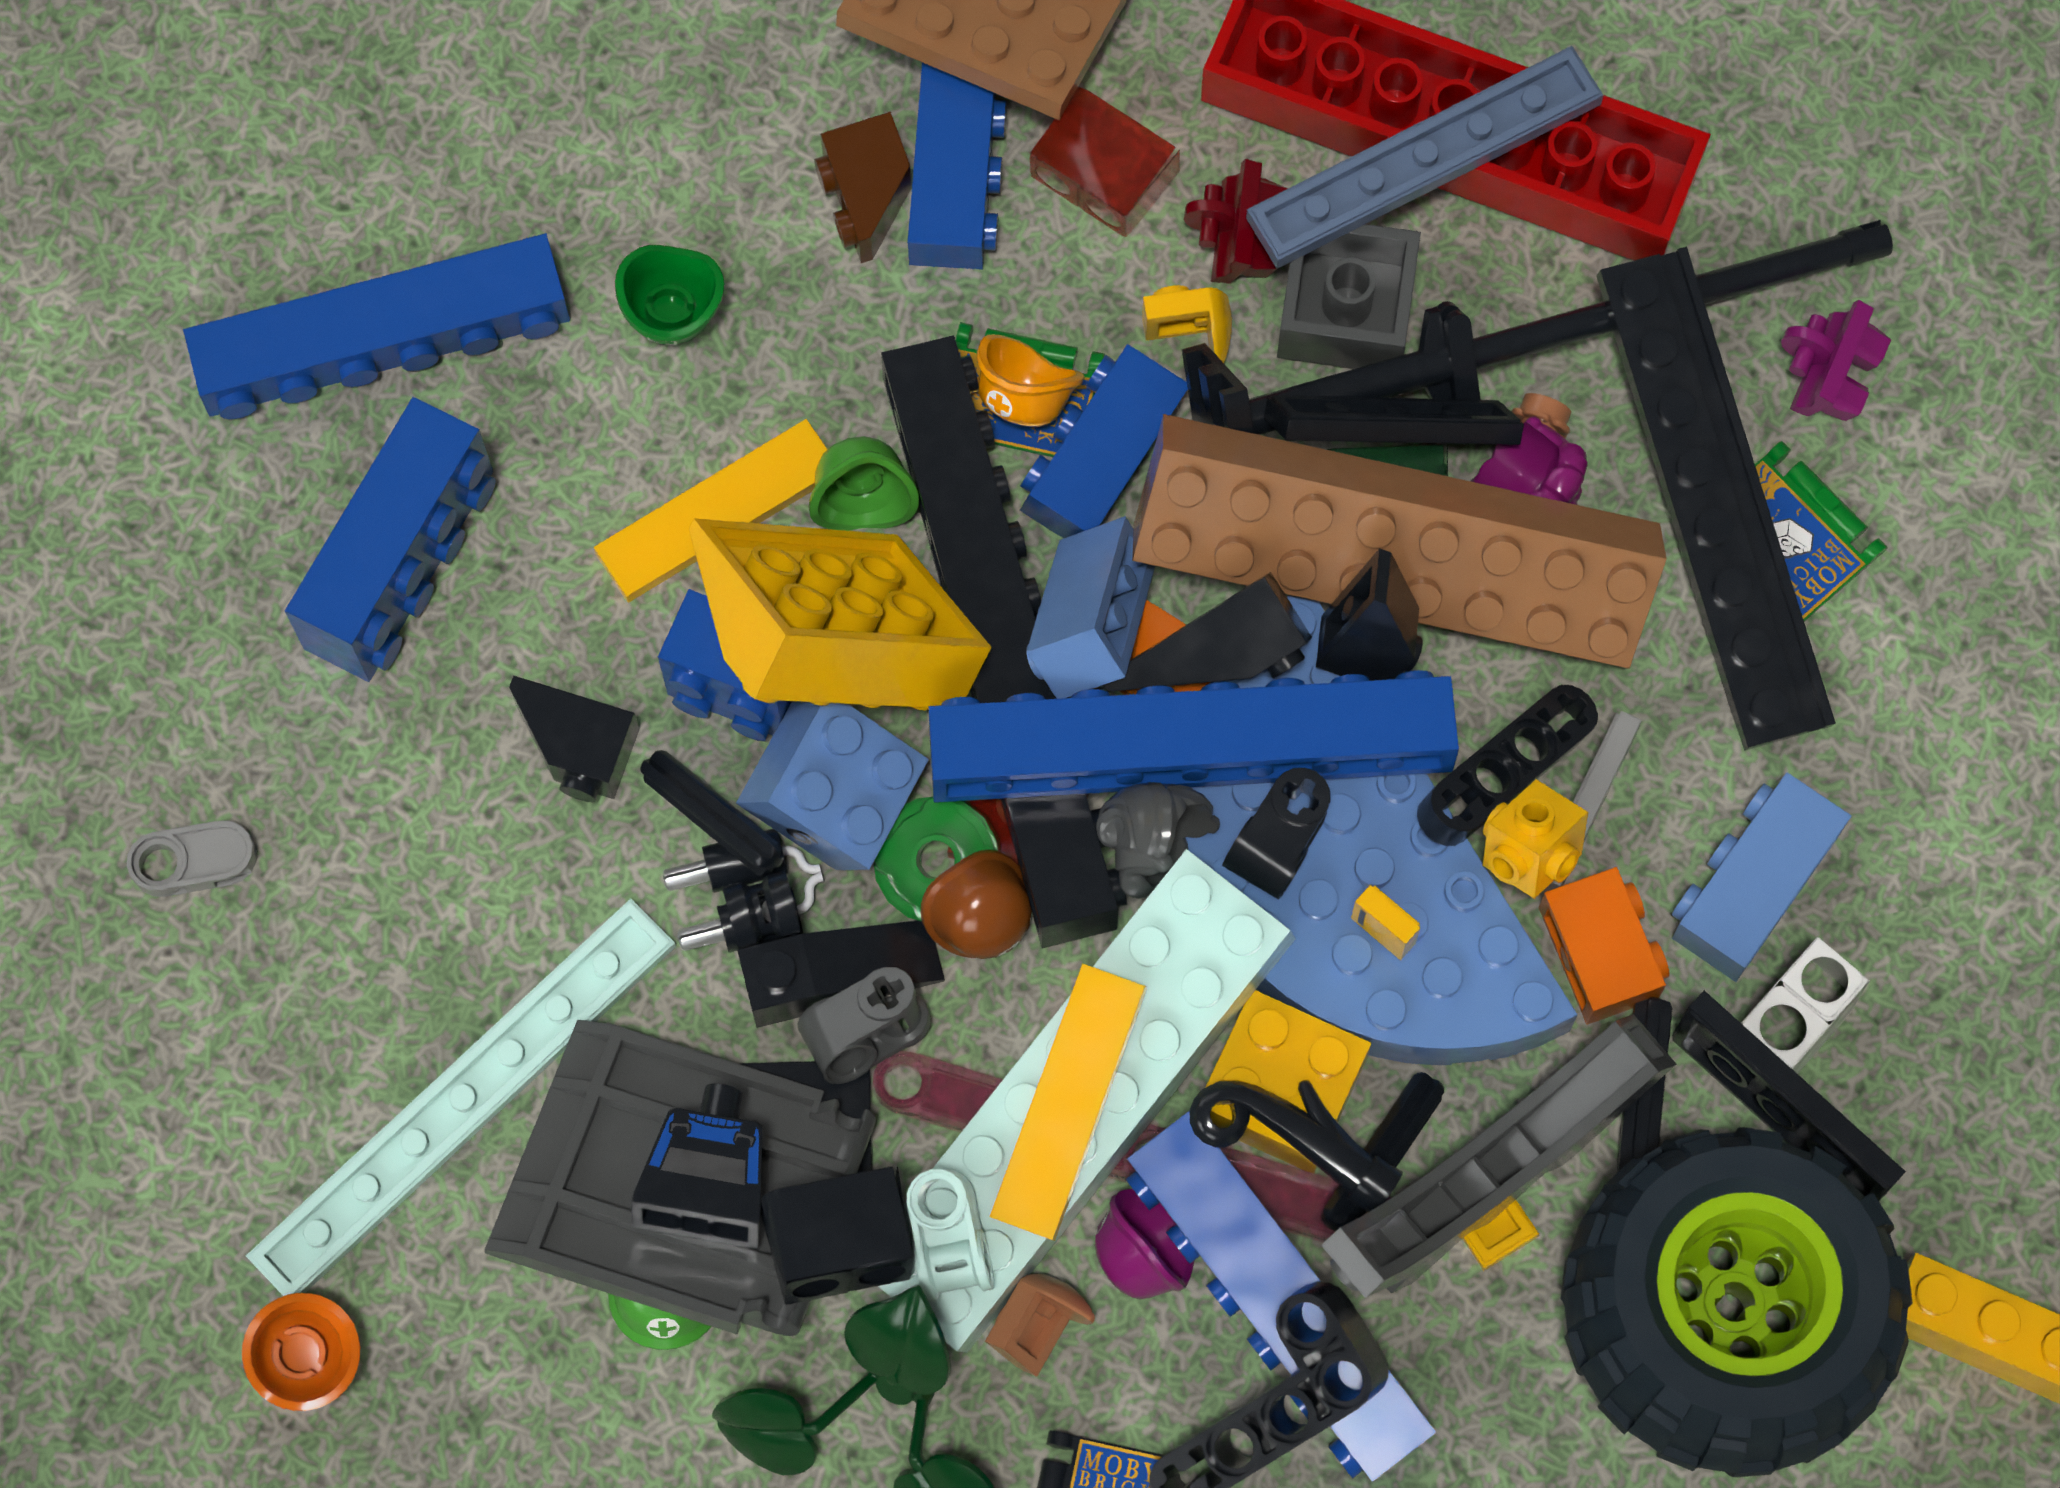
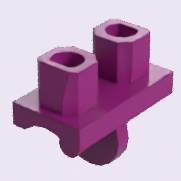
[1781,300,1891,421]

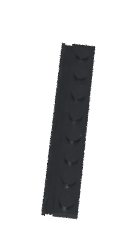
[1596,247,1836,751]

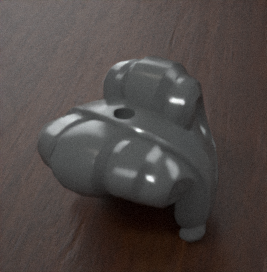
[1096,782,1220,899]

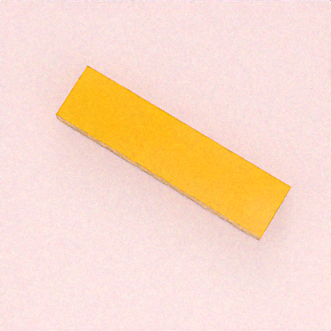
[594,419,828,603]
[989,963,1147,1241]

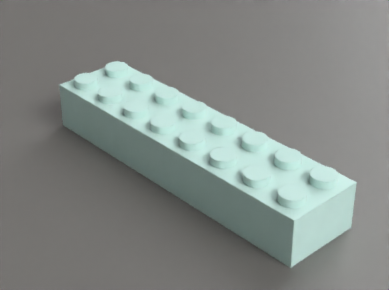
[878,849,1295,1353]

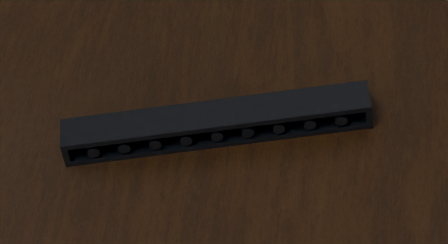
[881,335,1127,948]

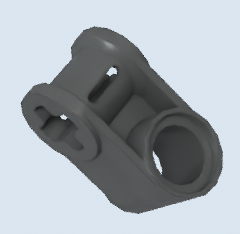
[797,967,931,1084]

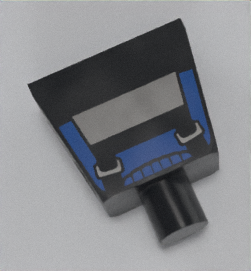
[632,1084,762,1250]

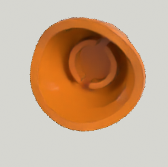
[242,1293,360,1411]

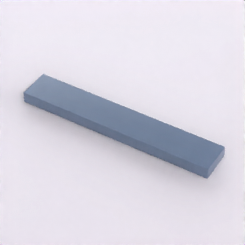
[1246,46,1604,269]

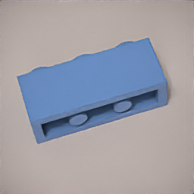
[1027,516,1155,699]
[1671,772,1852,982]

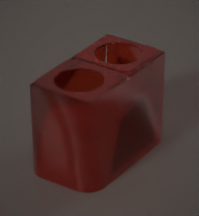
[1029,87,1180,237]

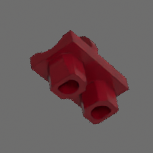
[1184,159,1287,284]

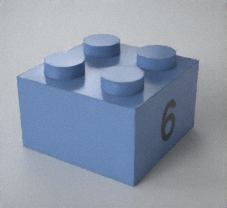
[736,701,929,870]

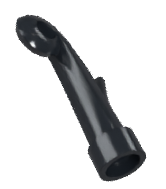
[1190,1080,1403,1213]

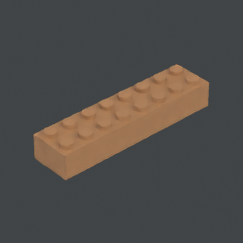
[1132,414,1667,669]

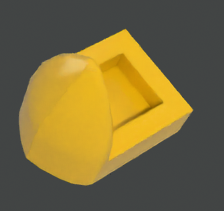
[1142,285,1232,363]

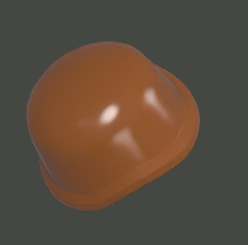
[921,850,1032,959]

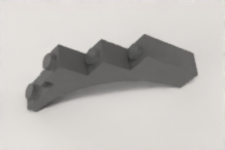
[1321,1014,1677,1298]

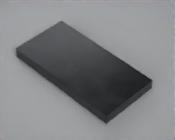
[1672,990,1906,1201]

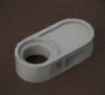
[127,821,257,897]

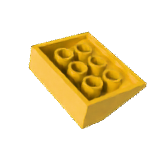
[689,518,992,711]

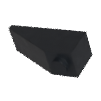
[1103,572,1312,692]
[737,920,945,1028]

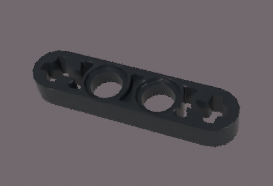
[1417,685,1598,846]

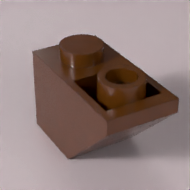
[814,111,912,263]

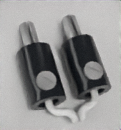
[663,829,823,953]

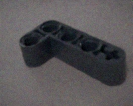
[1150,1282,1388,1488]

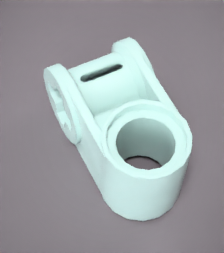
[907,1169,994,1302]

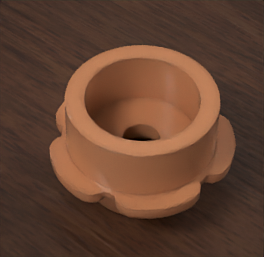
[1511,393,1572,439]

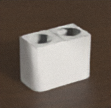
[1741,937,1869,1074]

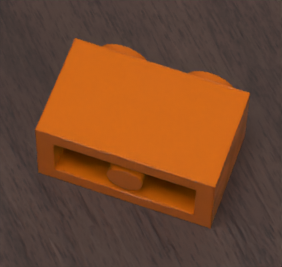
[1538,867,1669,1025]

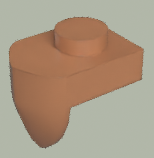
[985,1273,1095,1377]

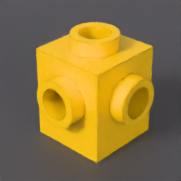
[1482,779,1588,899]

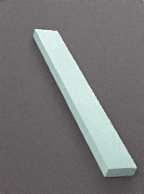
[246,899,676,1296]

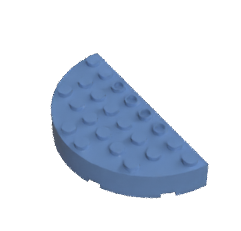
[1185,595,1577,1065]

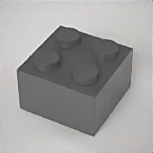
[1277,224,1421,369]

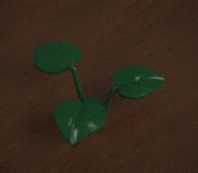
[712,1285,995,1488]

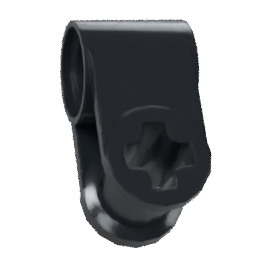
[1222,768,1330,900]

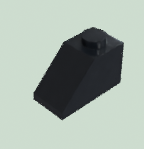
[1316,548,1423,681]
[509,675,639,802]

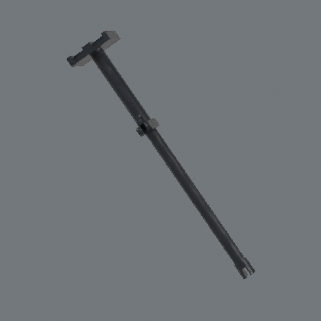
[1181,220,1893,435]

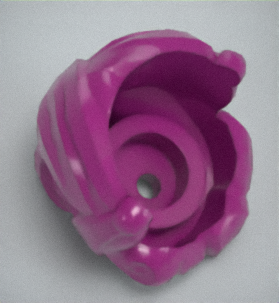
[1471,416,1588,505]

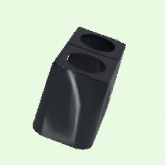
[761,1166,914,1305]

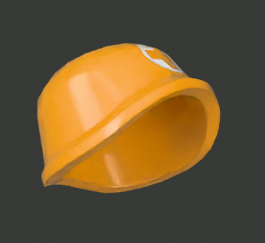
[977,335,1084,427]

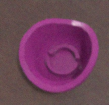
[1095,1189,1194,1300]

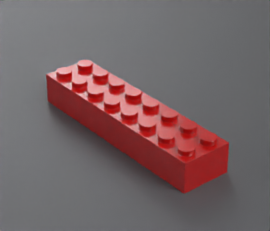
[1201,0,1711,260]

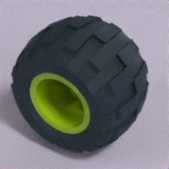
[1560,1127,1913,1477]

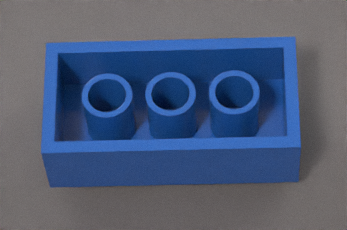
[285,397,496,682]

